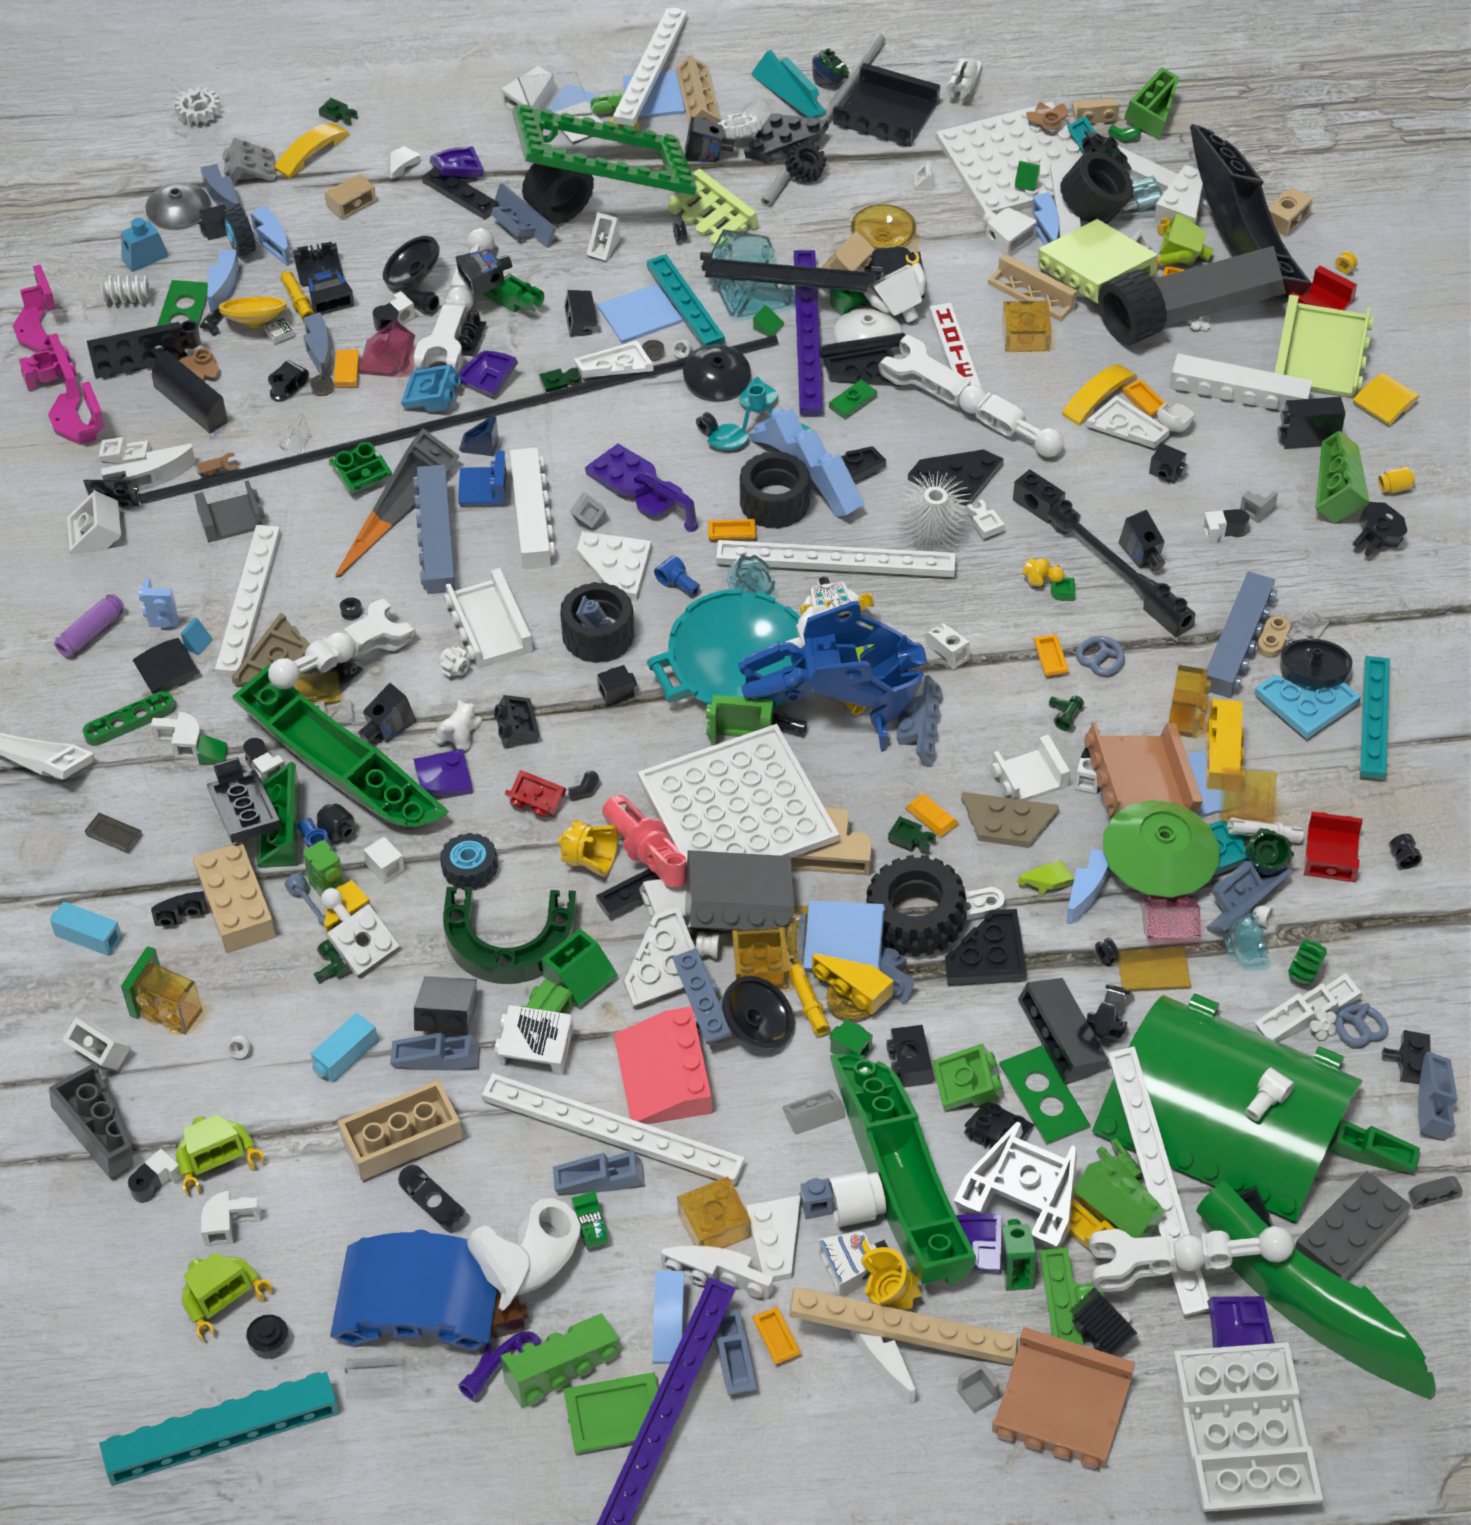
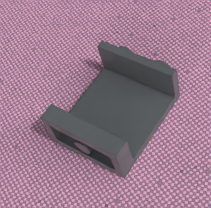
[194,480,265,543]

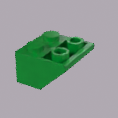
[542,928,618,1008]

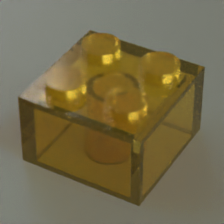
[1002,301,1052,352]
[1169,665,1211,738]
[1219,767,1277,823]
[732,927,789,989]
[132,962,203,1035]
[677,1176,751,1249]

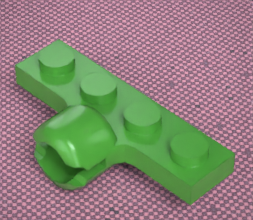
[1040,1247,1105,1345]

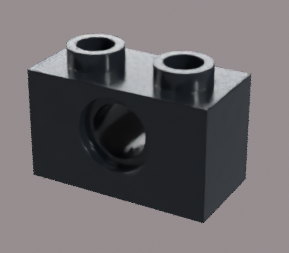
[1013,469,1066,524]
[886,1024,933,1088]

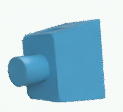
[121,218,169,272]

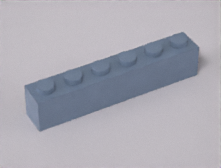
[413,465,456,594]
[1202,571,1277,698]

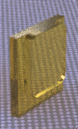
[294,671,341,706]

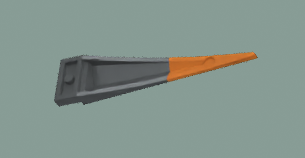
[335,428,460,577]

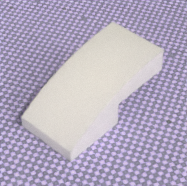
[98,437,152,464]

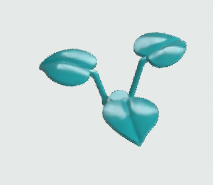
[707,376,814,450]

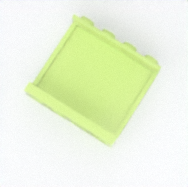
[1038,219,1158,304]
[1275,295,1374,398]

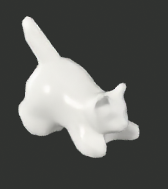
[434,700,482,751]

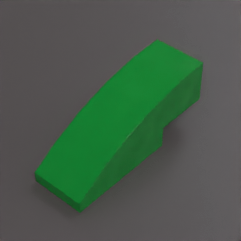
[1327,1119,1420,1173]

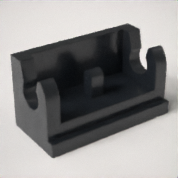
[564,290,597,337]

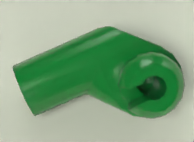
[1108,125,1141,143]

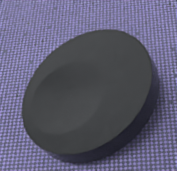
[1280,639,1353,688]

